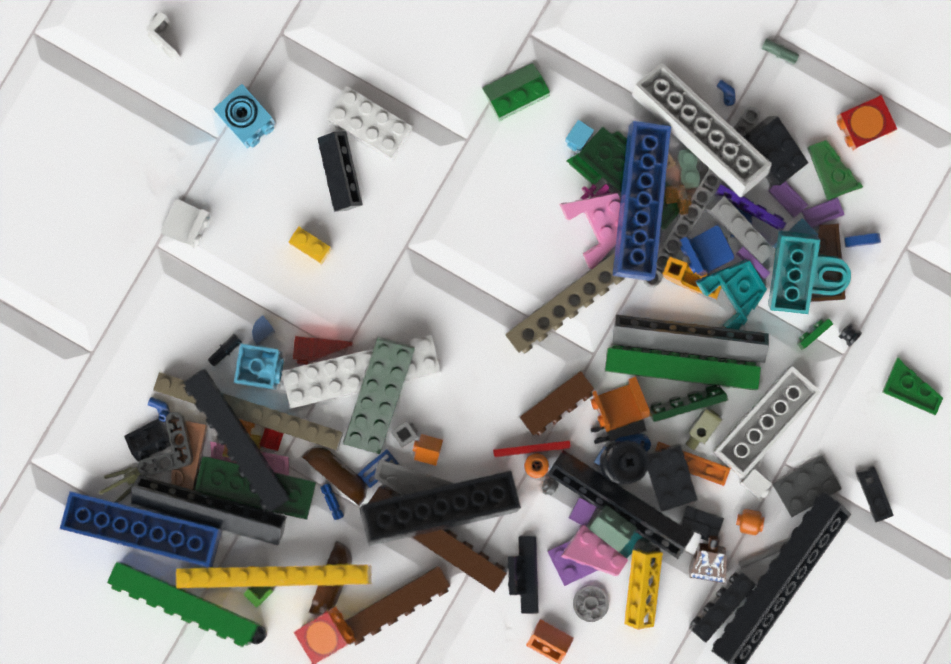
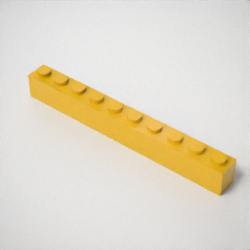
[176,564,372,588]

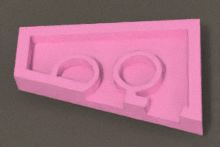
[561,525,628,576]

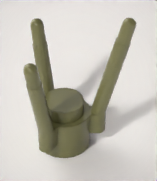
[99,466,141,503]

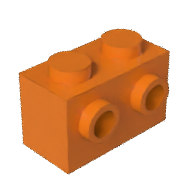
[526,619,574,664]

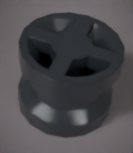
[838,323,862,347]
[251,624,267,645]

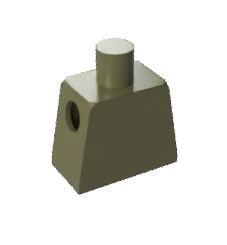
[685,407,722,450]

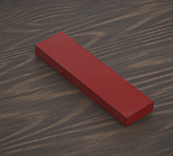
[493,440,571,457]

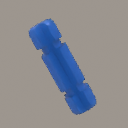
[320,483,344,520]

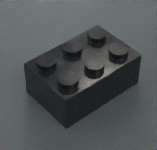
[743,116,809,186]
[647,443,698,512]

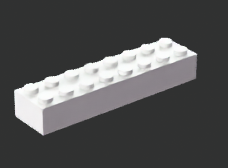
[632,63,772,197]
[281,335,441,409]

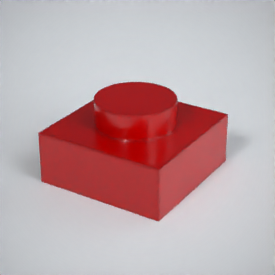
[259,427,284,451]

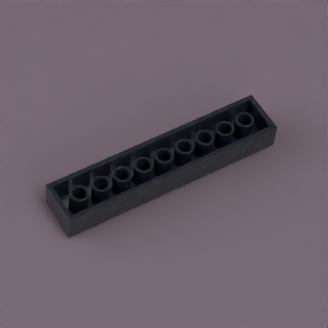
[711,492,852,664]

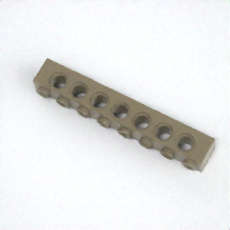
[505,253,625,354]

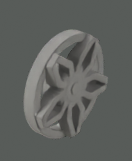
[573,586,609,622]

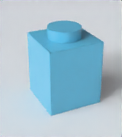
[565,120,594,152]

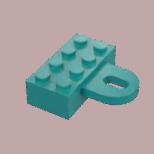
[768,231,851,315]

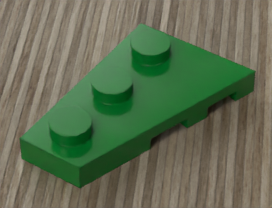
[807,140,863,201]

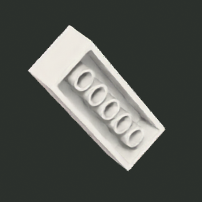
[712,366,821,478]

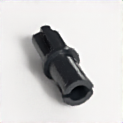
[208,334,242,366]

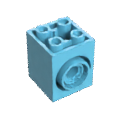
[213,84,276,149]
[234,344,284,390]

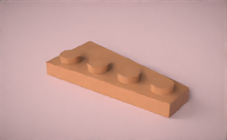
[171,419,208,490]

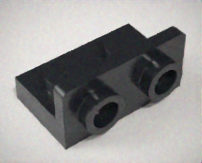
[124,419,171,462]

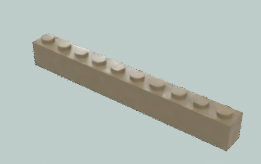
[153,372,344,451]

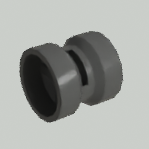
[634,538,661,564]

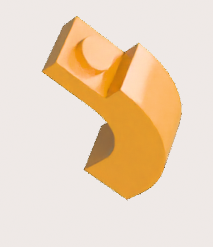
[662,256,722,300]

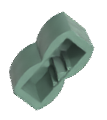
[676,149,700,191]

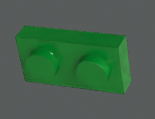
[797,318,833,350]

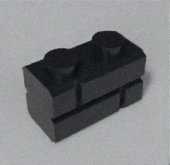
[680,505,724,541]

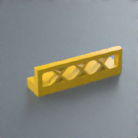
[624,549,663,630]

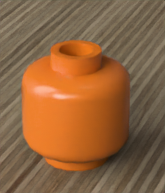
[524,453,549,478]
[736,509,765,536]

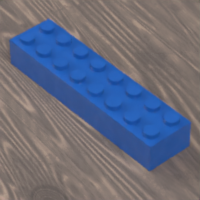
[612,121,671,281]
[59,491,222,568]

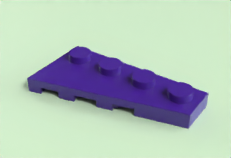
[714,184,787,231]

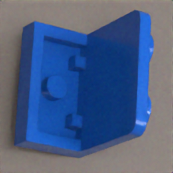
[680,226,735,276]

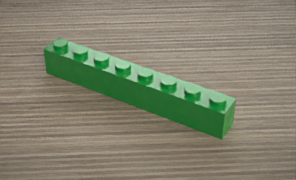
[604,345,761,391]
[107,561,260,648]

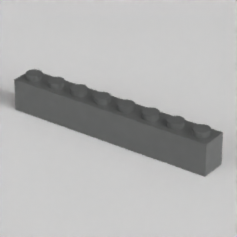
[612,314,769,363]

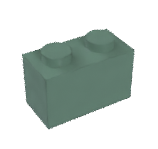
[588,505,637,552]

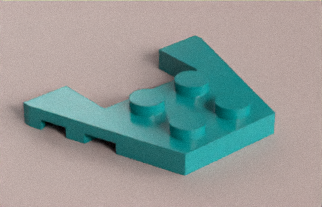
[696,259,767,330]

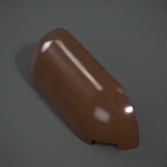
[301,447,367,506]
[308,540,352,615]

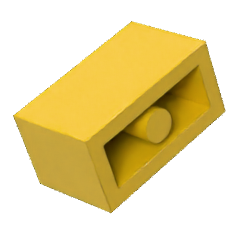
[288,226,332,265]

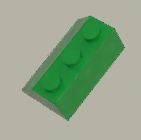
[482,63,550,122]

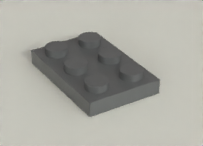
[772,455,842,518]

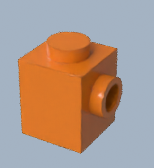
[412,434,443,466]

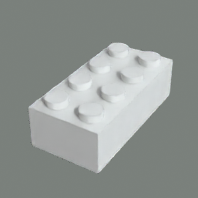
[327,86,412,161]

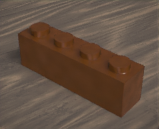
[519,371,594,437]

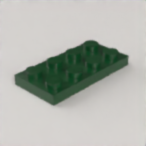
[649,385,728,422]

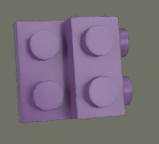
[547,539,598,587]

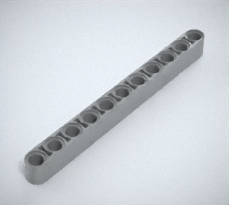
[643,106,760,288]

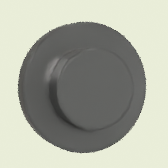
[542,478,559,496]

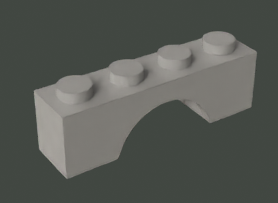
[704,195,775,264]

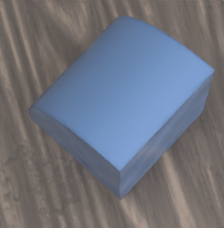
[252,315,276,345]

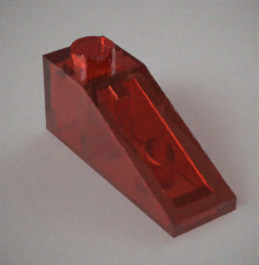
[293,336,353,365]

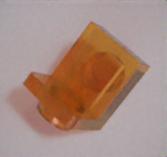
[665,185,692,215]

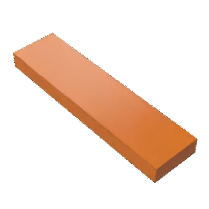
[655,441,731,486]

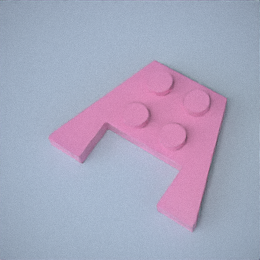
[559,192,621,269]

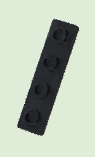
[507,536,539,614]

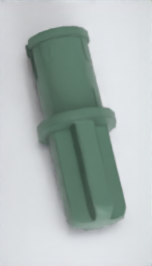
[761,38,799,64]

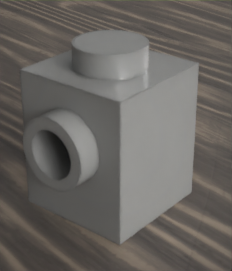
[391,421,419,448]

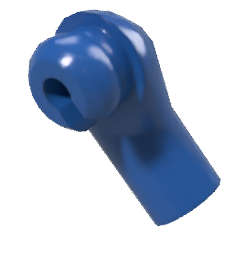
[716,79,736,106]
[147,397,171,422]

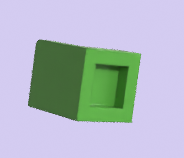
[243,586,275,608]

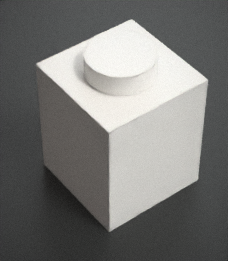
[740,469,772,498]

